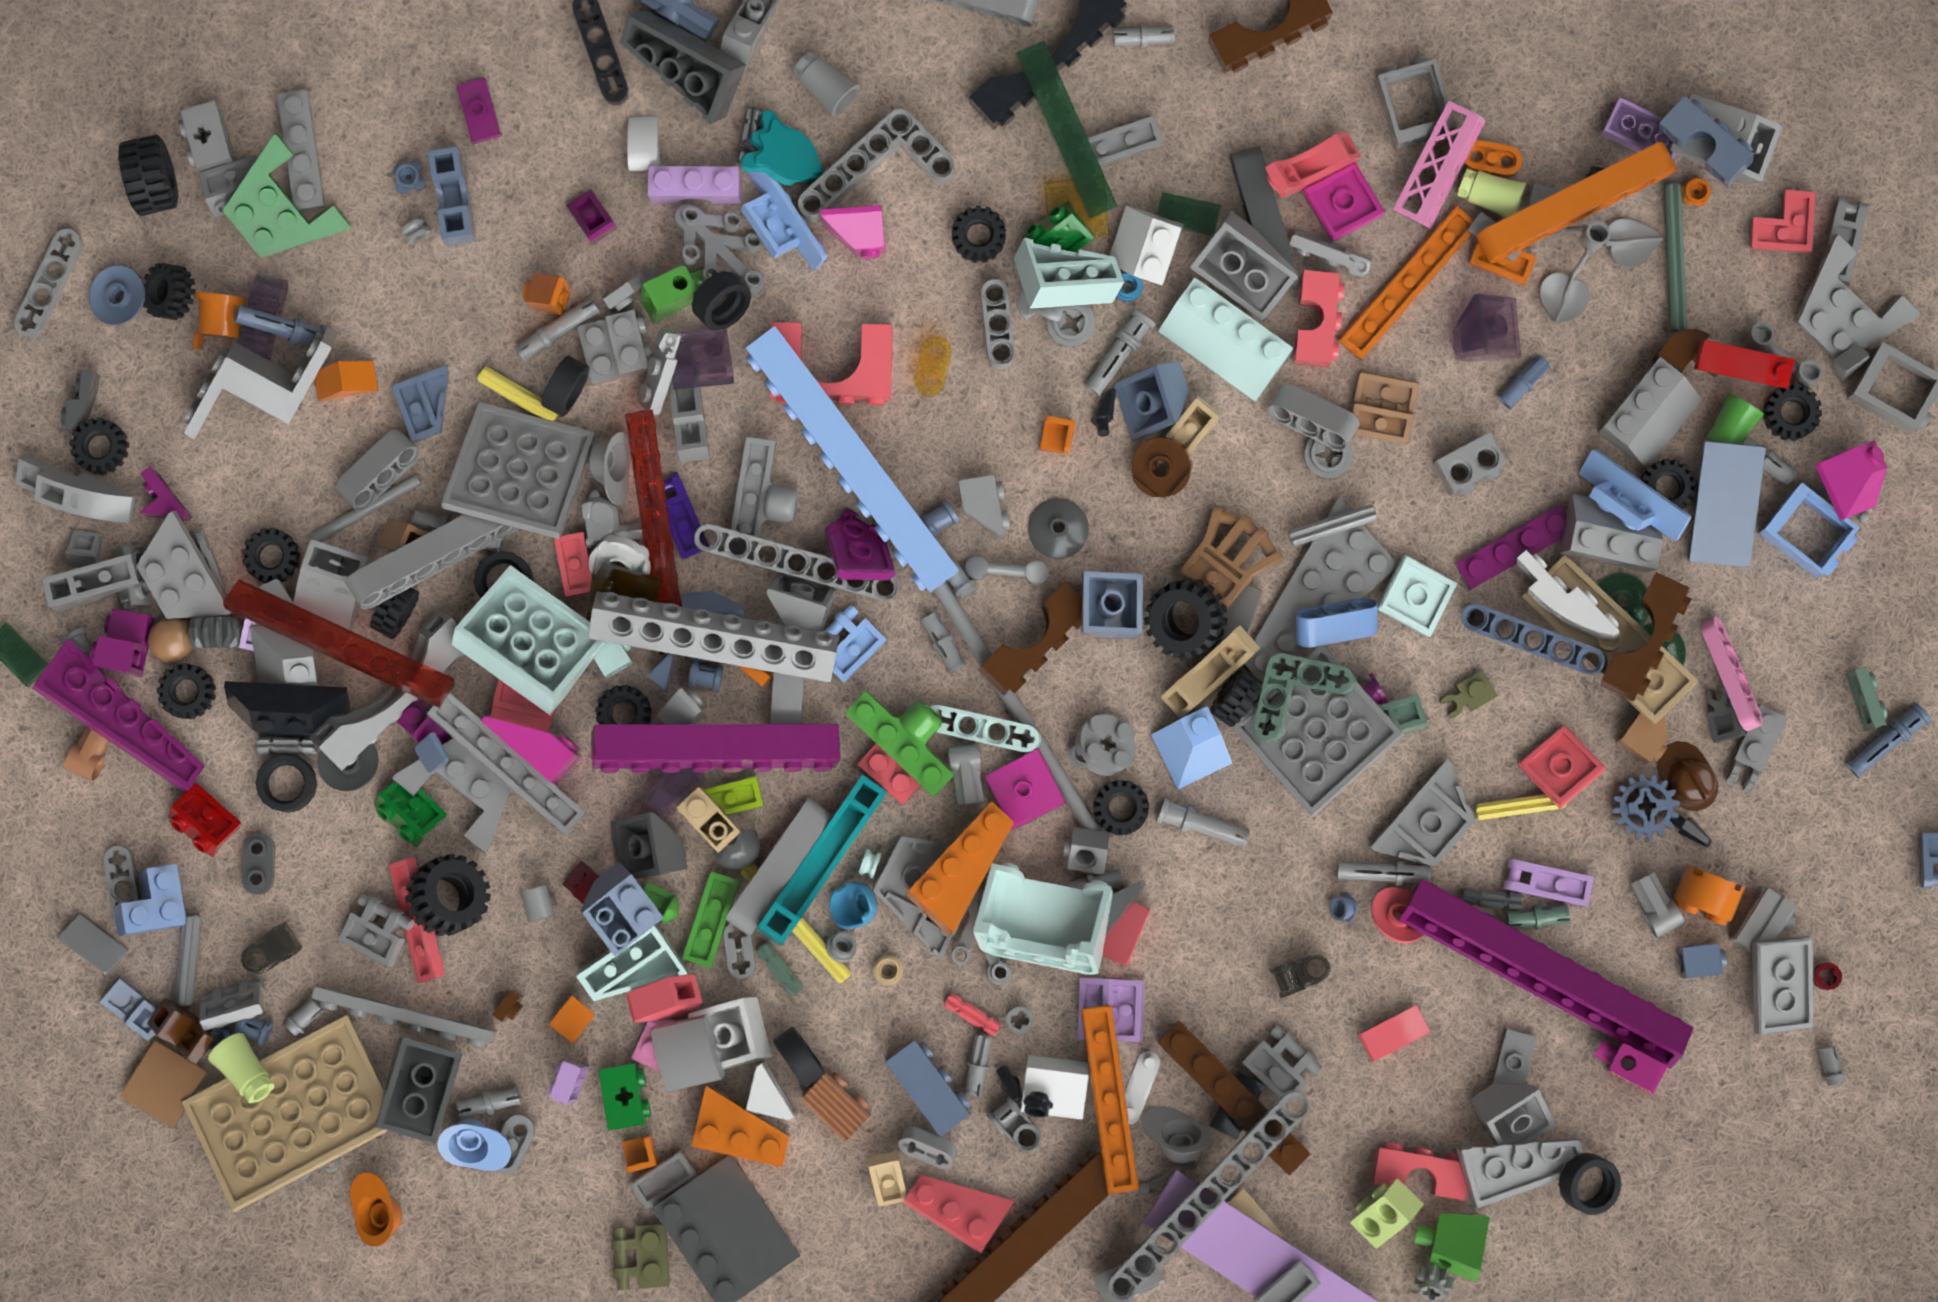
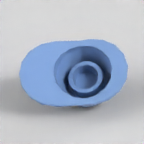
[438,1119,511,1171]

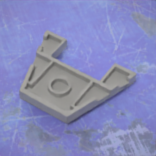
[1794,234,1921,359]
[392,739,511,854]
[872,836,953,959]

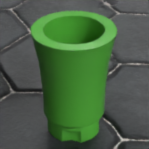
[1701,394,1764,451]

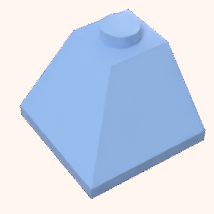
[1151,706,1232,790]

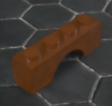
[1208,0,1333,73]
[1600,572,1692,702]
[978,581,1082,696]

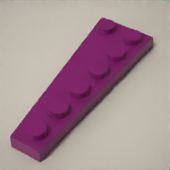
[32,639,205,793]

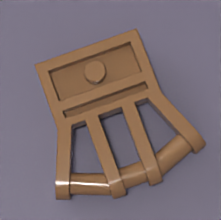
[1180,506,1284,609]

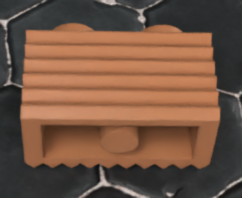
[801,1072,871,1142]

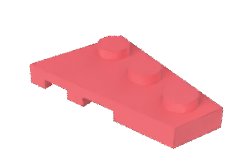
[904,1175,1015,1254]

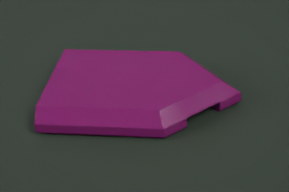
[824,508,896,580]

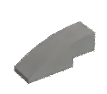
[669,363,710,463]

